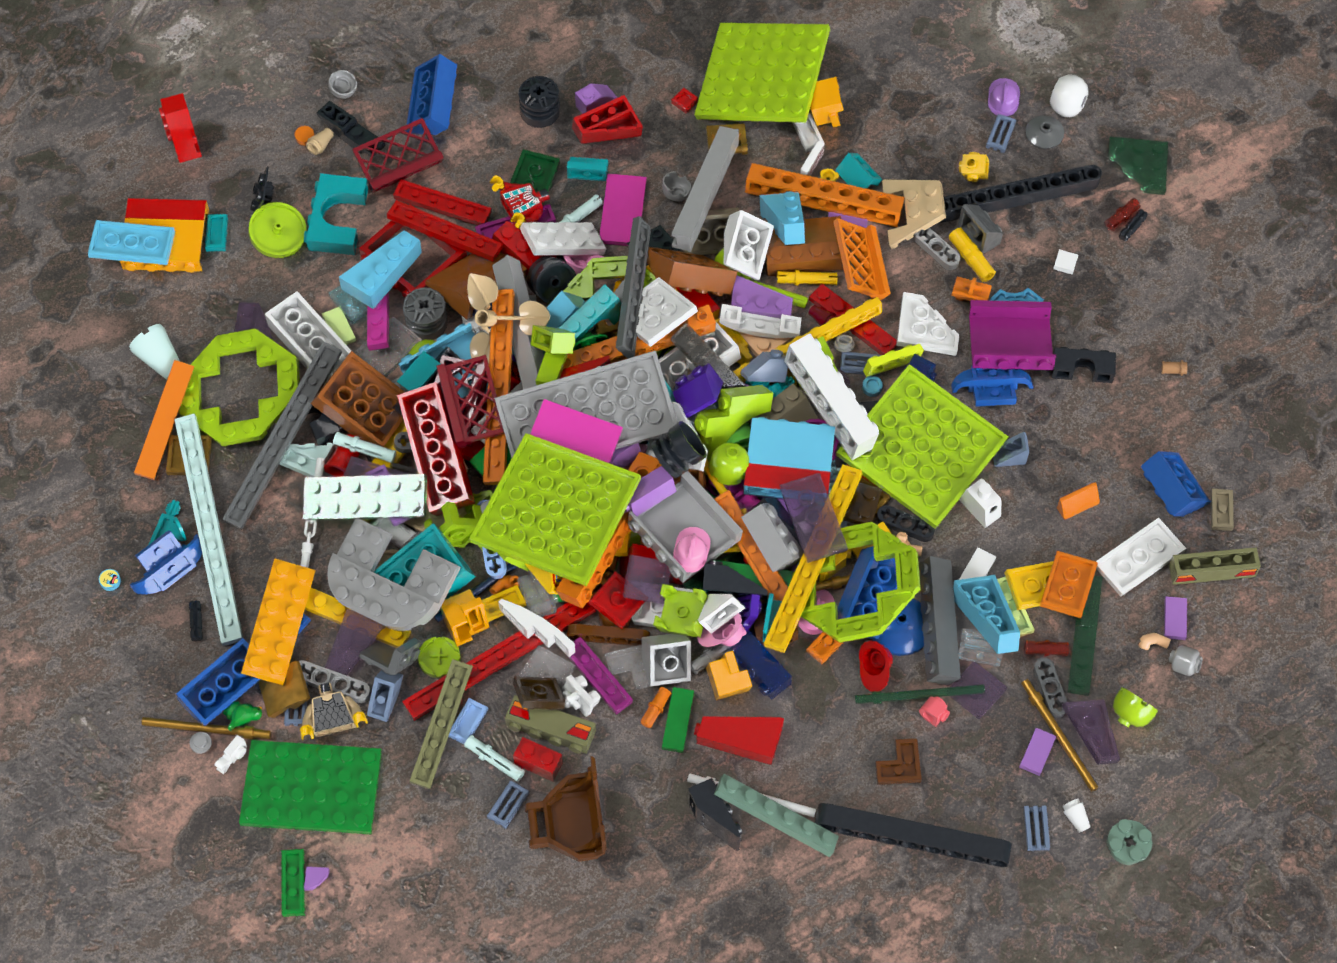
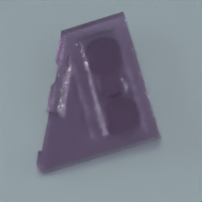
[234,302,273,340]

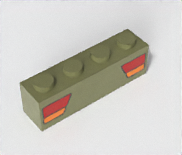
[1169,547,1261,585]
[505,695,596,754]

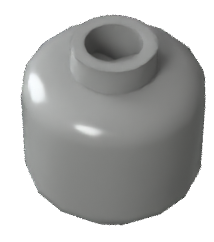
[1169,645,1203,676]

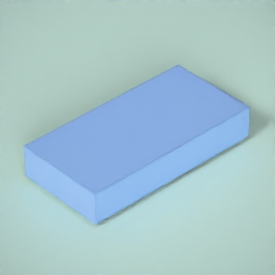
[449,698,488,744]

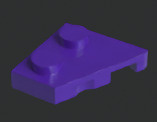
[737,594,762,640]

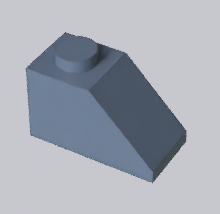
[740,350,788,382]
[367,670,403,722]

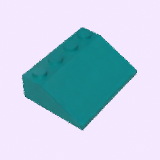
[374,523,476,600]

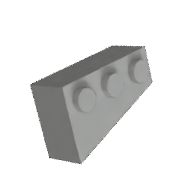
[741,503,804,572]

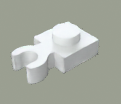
[215,735,247,774]

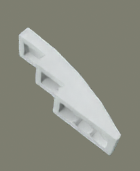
[498,599,575,657]

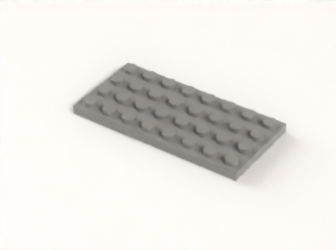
[495,351,678,457]

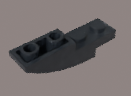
[316,101,386,157]

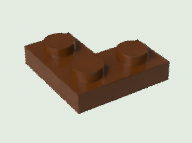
[875,738,922,785]

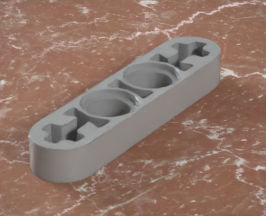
[299,660,371,703]

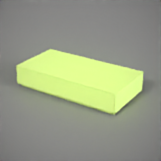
[322,307,356,345]

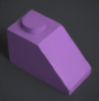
[575,83,618,114]

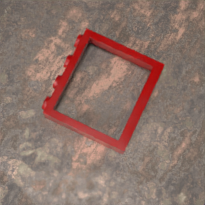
[359,204,467,298]

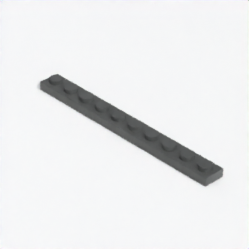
[223,341,342,530]

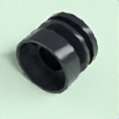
[518,76,560,128]
[651,421,707,478]

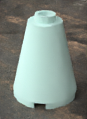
[129,324,180,380]

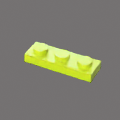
[863,344,924,377]

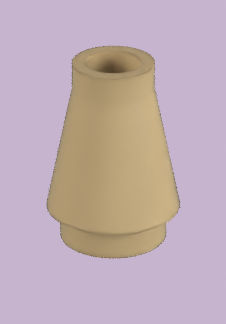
[306,128,334,155]

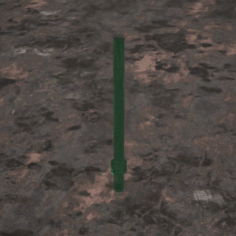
[855,684,985,704]

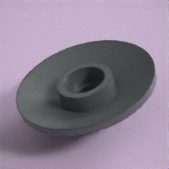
[1025,116,1064,149]

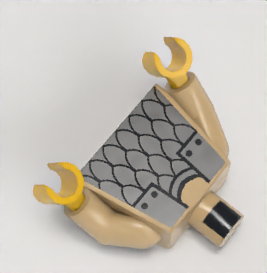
[300,683,368,740]

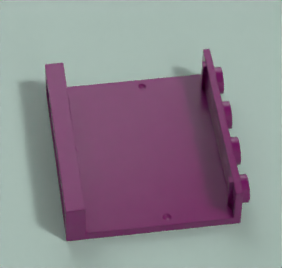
[969,300,1056,370]

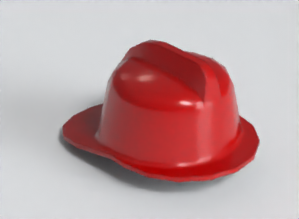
[859,640,893,692]

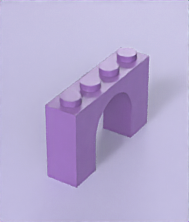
[610,443,677,517]

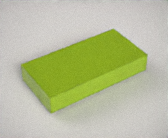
[535,352,568,385]

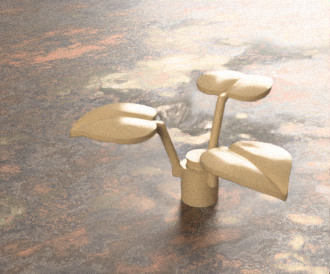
[467,273,550,368]

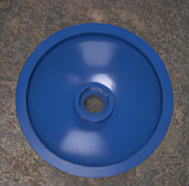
[873,598,924,656]

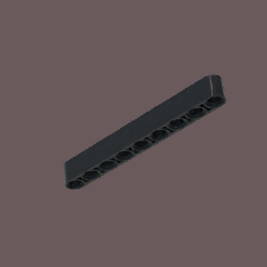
[940,165,1102,223]
[815,803,1012,867]

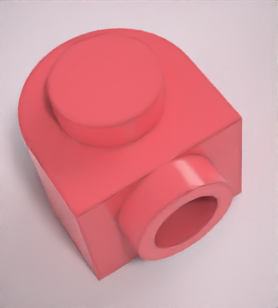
[919,696,950,727]

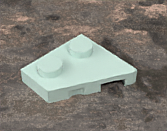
[280,443,335,479]

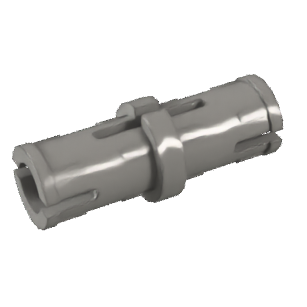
[691,644,731,675]

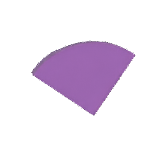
[304,867,330,890]

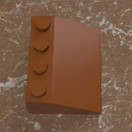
[766,216,844,276]
[647,247,738,296]
[425,253,527,320]
[310,351,405,447]

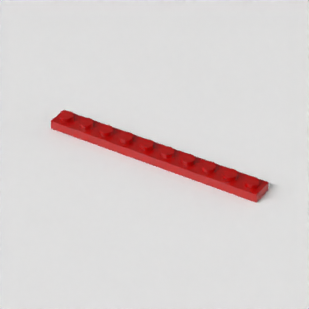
[402,600,596,721]

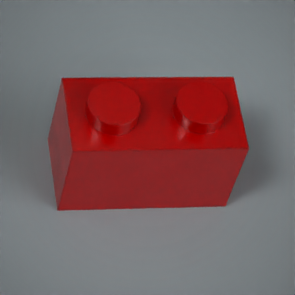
[513,737,563,782]

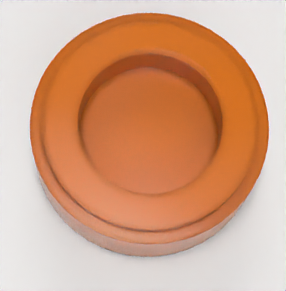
[295,126,315,146]

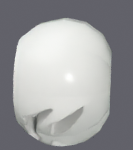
[1050,74,1088,117]

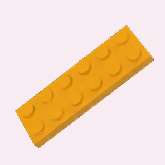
[241,558,316,685]

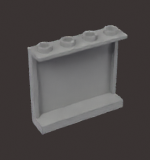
[628,471,743,583]

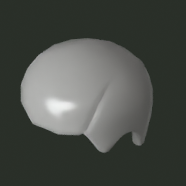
[328,70,357,99]
[662,171,692,201]

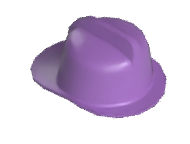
[988,78,1020,117]

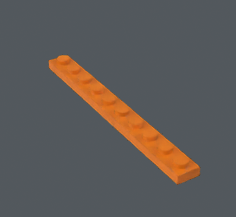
[483,289,515,485]

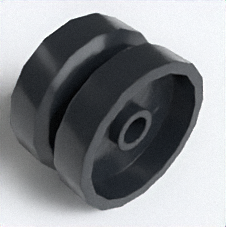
[527,255,576,304]

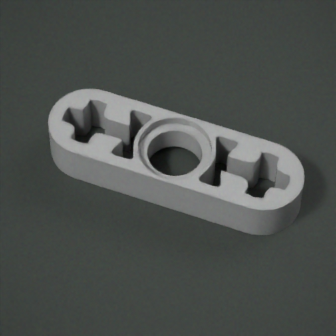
[914,228,960,270]

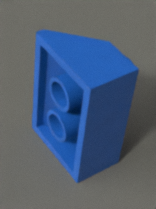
[1141,451,1211,517]

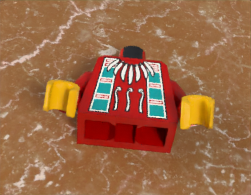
[490,176,550,228]

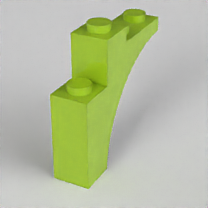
[694,385,773,475]

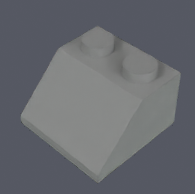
[642,634,691,686]

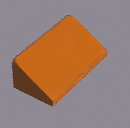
[1057,482,1100,520]

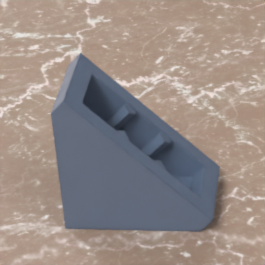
[993,432,1029,467]

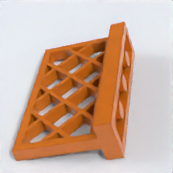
[833,218,891,301]

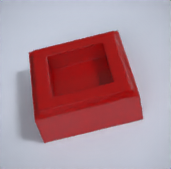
[671,88,698,113]

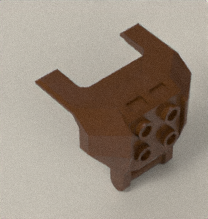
[524,756,607,862]

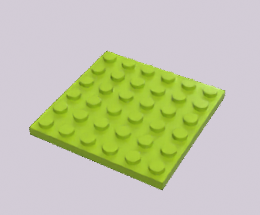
[694,23,830,122]
[836,364,1009,529]
[469,433,641,586]

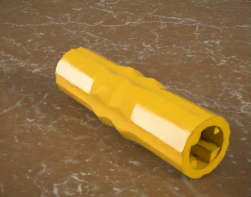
[948,227,996,282]

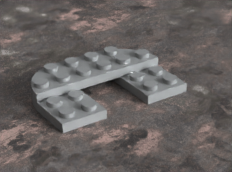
[327,518,461,631]

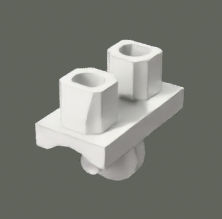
[561,675,601,717]

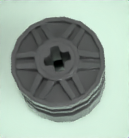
[403,288,448,341]

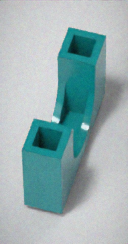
[304,173,369,255]
[559,284,622,343]

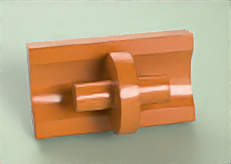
[952,276,992,301]

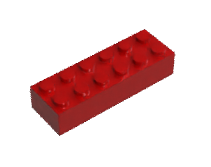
[397,382,475,517]

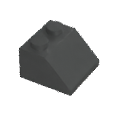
[958,204,1003,254]

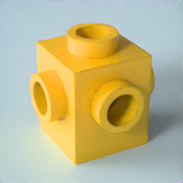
[959,152,990,182]

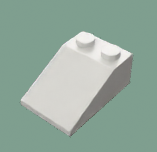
[724,210,774,280]

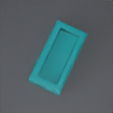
[205,214,228,252]

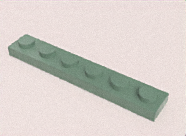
[714,774,839,857]

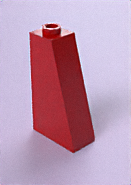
[694,716,784,765]

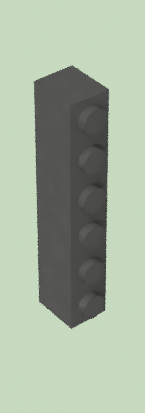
[919,556,961,686]

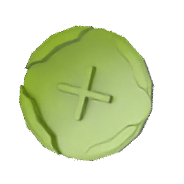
[418,636,461,678]

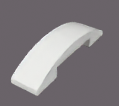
[719,304,802,338]

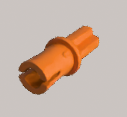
[640,687,672,728]

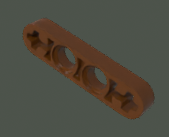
[567,624,651,646]

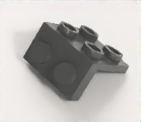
[359,638,421,675]

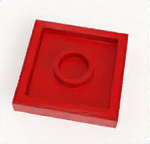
[589,571,648,630]

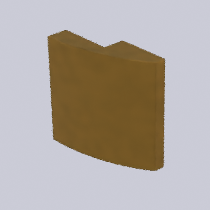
[258,661,310,718]

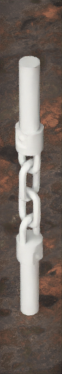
[300,458,325,568]

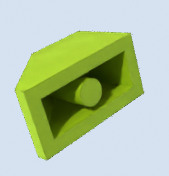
[531,325,575,354]

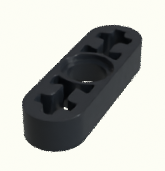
[877,505,935,542]

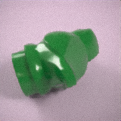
[223,701,262,731]

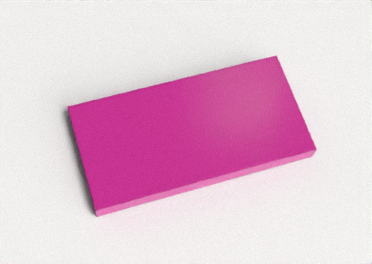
[599,174,647,246]
[530,399,623,463]

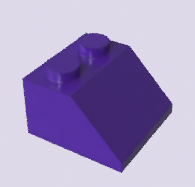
[673,363,723,418]

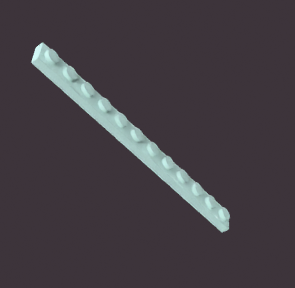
[175,414,243,646]

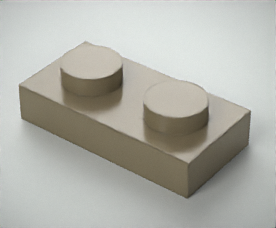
[1211,489,1234,531]

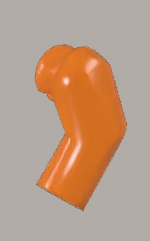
[489,575,521,595]

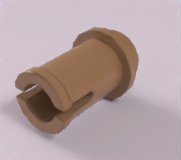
[1161,360,1187,376]

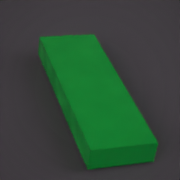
[662,687,694,753]
[281,849,305,917]

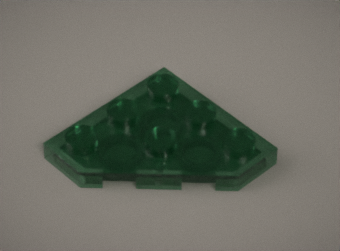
[1108,136,1168,195]

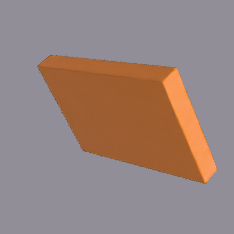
[1040,551,1098,618]

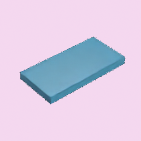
[88,220,175,265]

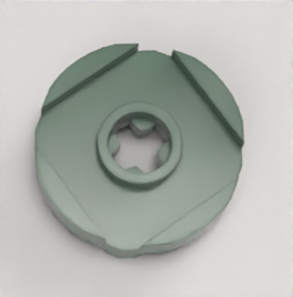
[1107,819,1152,865]

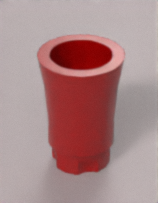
[324,434,360,482]

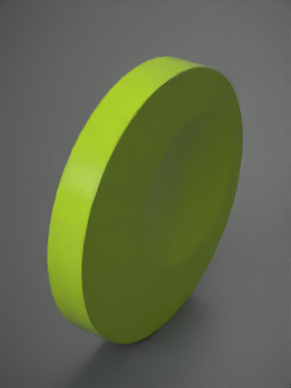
[248,202,307,258]

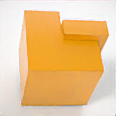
[810,77,844,127]
[440,589,490,647]
[706,651,752,701]

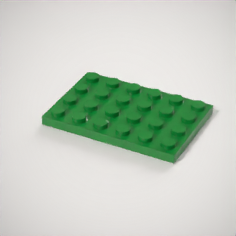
[239,740,382,835]

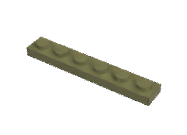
[409,659,473,789]

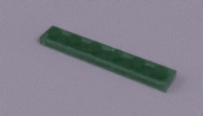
[1067,575,1103,696]

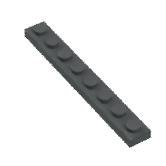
[616,216,651,359]

